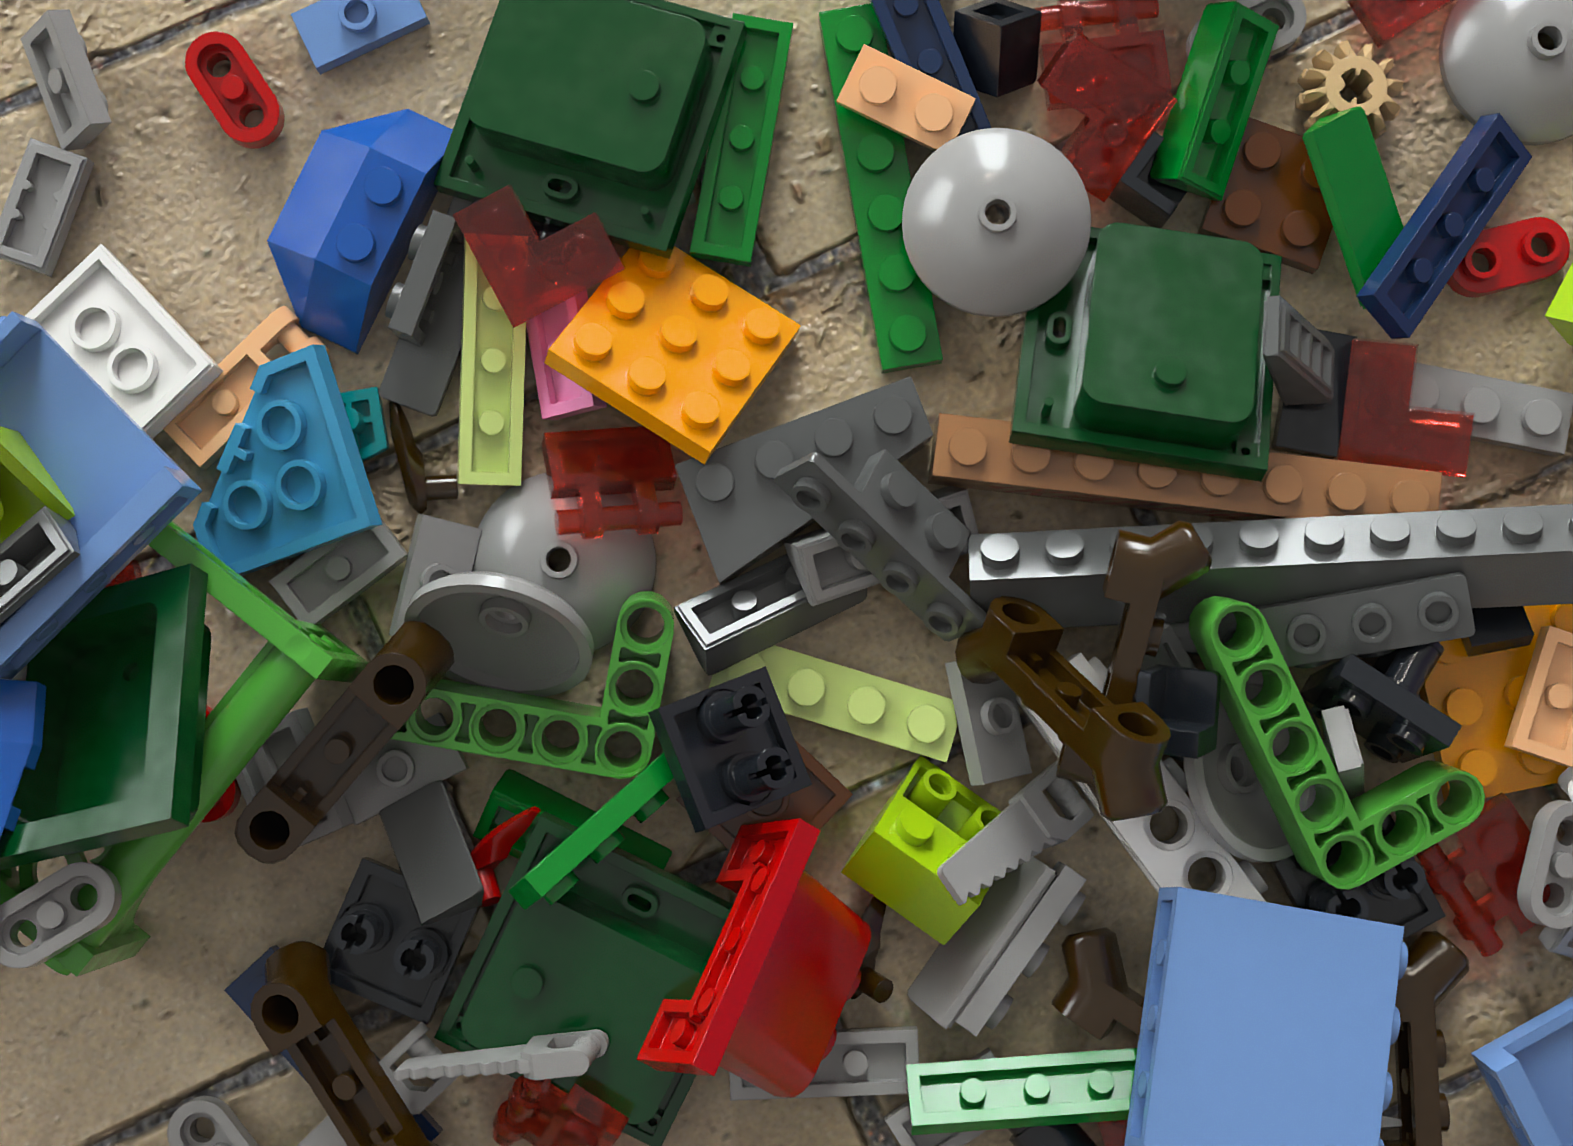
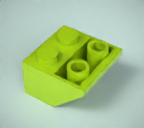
[841,755,1001,945]

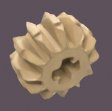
[1295,40,1404,140]

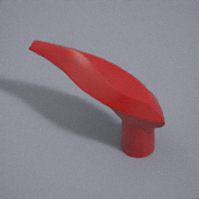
[470,806,541,907]

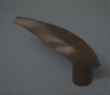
[389,402,458,514]
[851,896,894,1003]

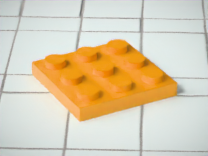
[544,246,801,465]
[1419,604,1573,802]

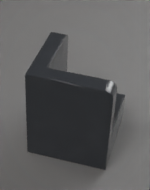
[953,0,1042,98]
[1109,131,1187,228]
[1136,664,1221,759]

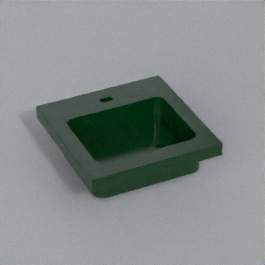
[433,0,747,259]
[1009,222,1282,482]
[0,563,211,870]
[434,811,733,1146]

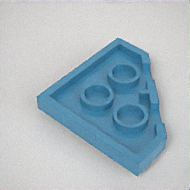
[193,344,383,576]

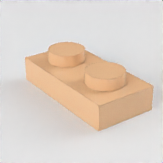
[837,44,976,151]
[1504,626,1573,767]

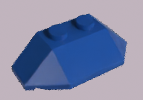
[267,109,453,354]

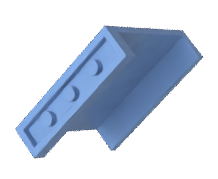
[0,311,202,679]
[1124,887,1408,1146]

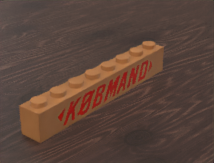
[928,413,1443,521]

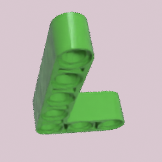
[391,591,674,779]
[1188,596,1485,890]

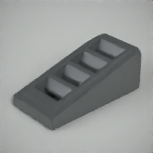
[1262,295,1335,405]

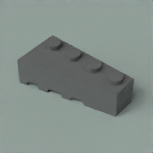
[675,376,933,585]

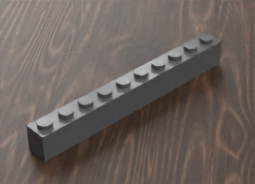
[968,504,1573,628]

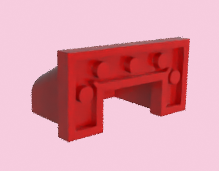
[636,818,871,1098]

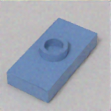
[291,0,430,75]

